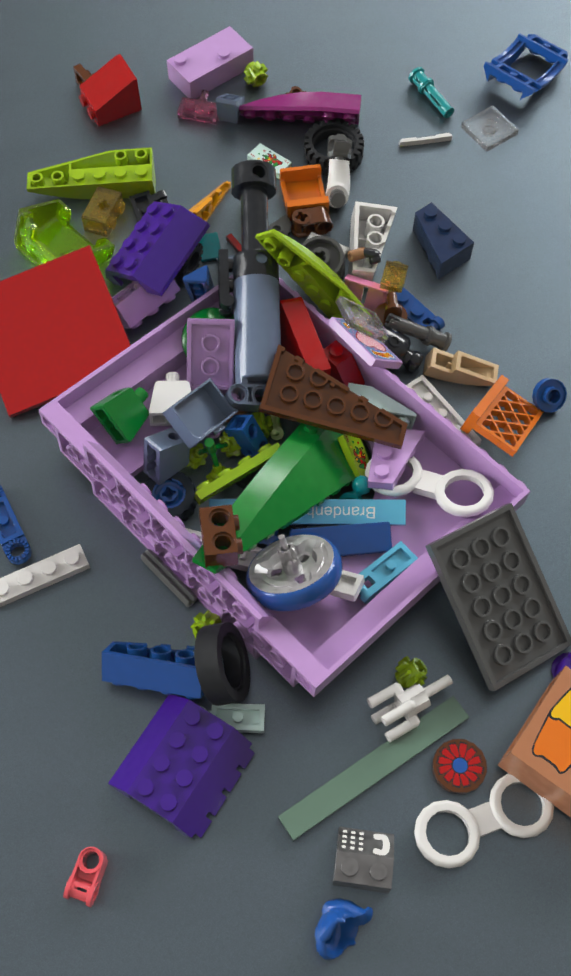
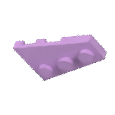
[368,429,425,490]

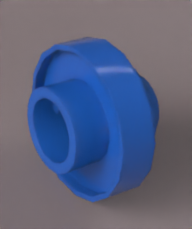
[532,378,567,413]

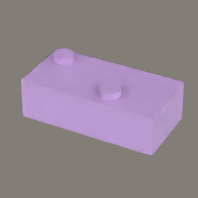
[167,26,254,101]

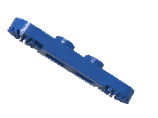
[0,485,32,565]

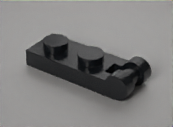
[218,249,234,318]

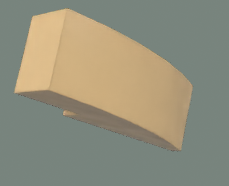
[423,347,499,386]

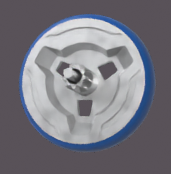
[246,534,343,612]

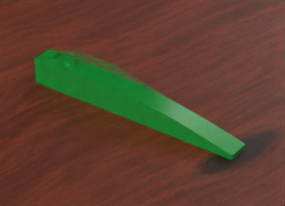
[192,423,372,574]

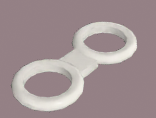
[365,456,494,518]
[414,773,554,869]

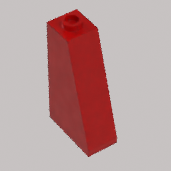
[280,297,331,375]

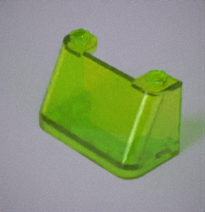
[14,199,115,266]

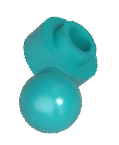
[339,475,371,499]

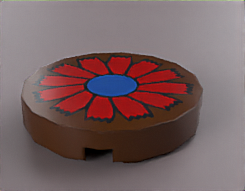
[432,739,487,795]

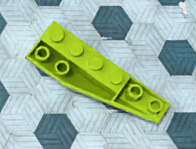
[27,147,156,200]
[255,229,372,322]

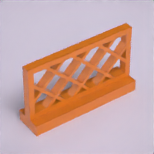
[460,375,543,457]

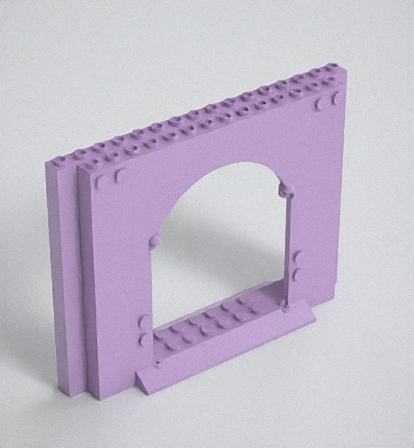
[39,275,530,697]

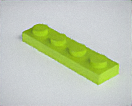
[194,442,280,505]

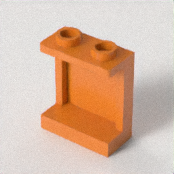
[280,164,329,221]

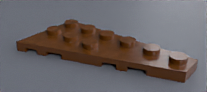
[259,344,408,449]

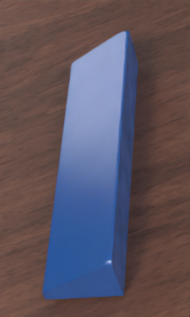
[183,265,214,302]
[289,522,392,556]

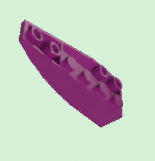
[239,92,361,126]

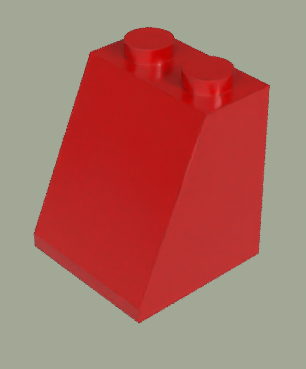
[79,54,142,126]

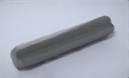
[141,549,197,607]

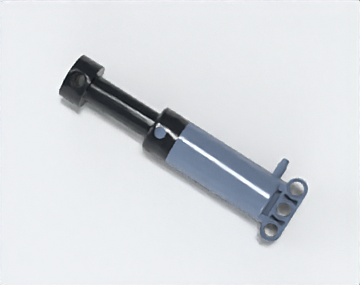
[224,160,281,412]

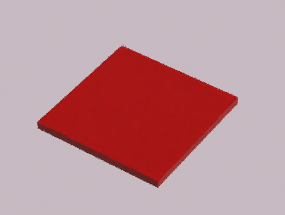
[0,245,131,418]

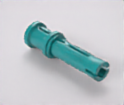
[408,67,455,118]

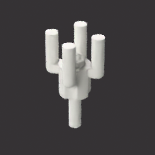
[367,674,453,742]

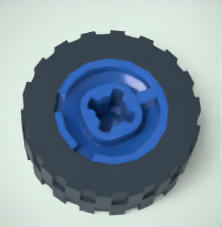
[145,472,197,521]

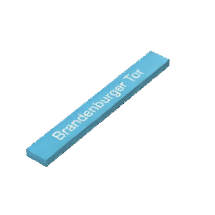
[209,499,406,526]

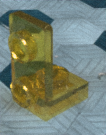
[380,261,408,293]

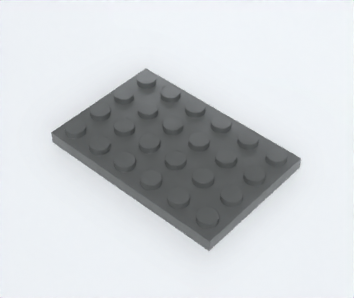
[425,503,571,691]

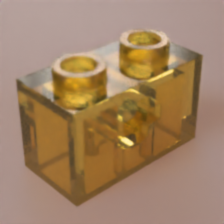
[81,186,125,237]

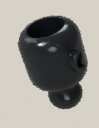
[373,325,423,372]

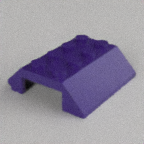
[105,201,210,296]
[108,694,255,838]

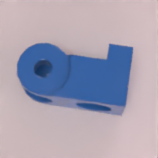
[224,415,268,458]

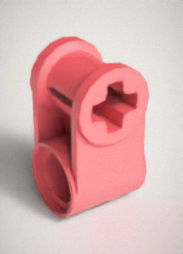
[63,847,108,908]

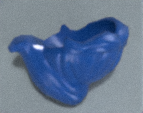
[315,898,373,960]

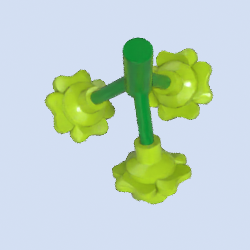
[186,431,241,483]

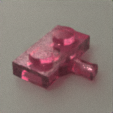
[177,90,218,124]

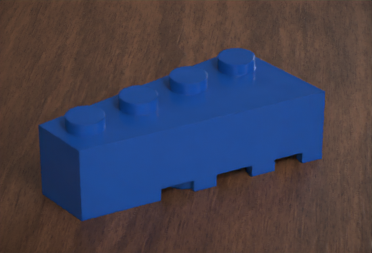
[102,641,204,699]

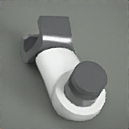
[325,134,352,208]

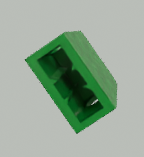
[90,387,149,444]

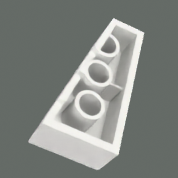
[349,201,397,288]

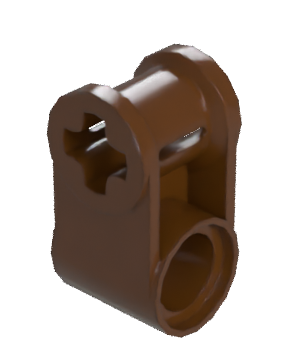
[291,206,333,238]

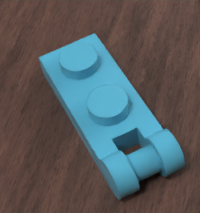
[359,541,418,604]

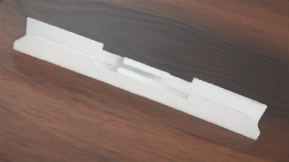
[399,133,452,147]

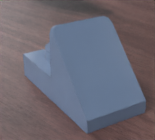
[216,93,245,123]

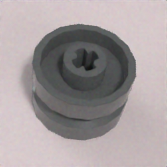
[301,236,345,281]

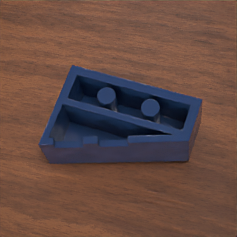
[413,202,474,280]

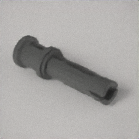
[385,313,452,351]

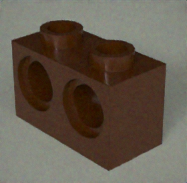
[199,505,243,568]

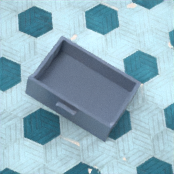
[162,378,239,449]

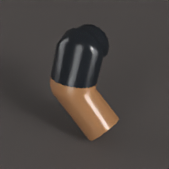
[347,247,381,265]

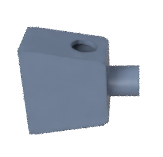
[144,427,197,485]

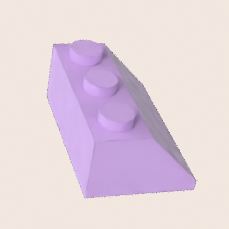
[112,279,180,329]

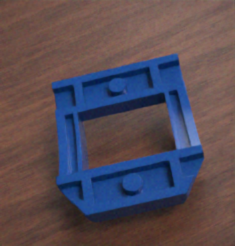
[483,34,568,100]

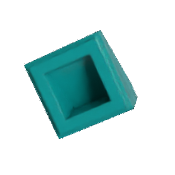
[199,232,221,262]

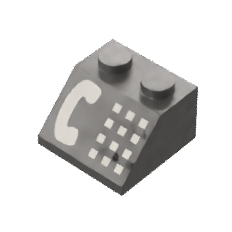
[332,826,394,893]

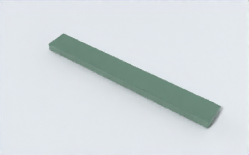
[278,696,469,842]

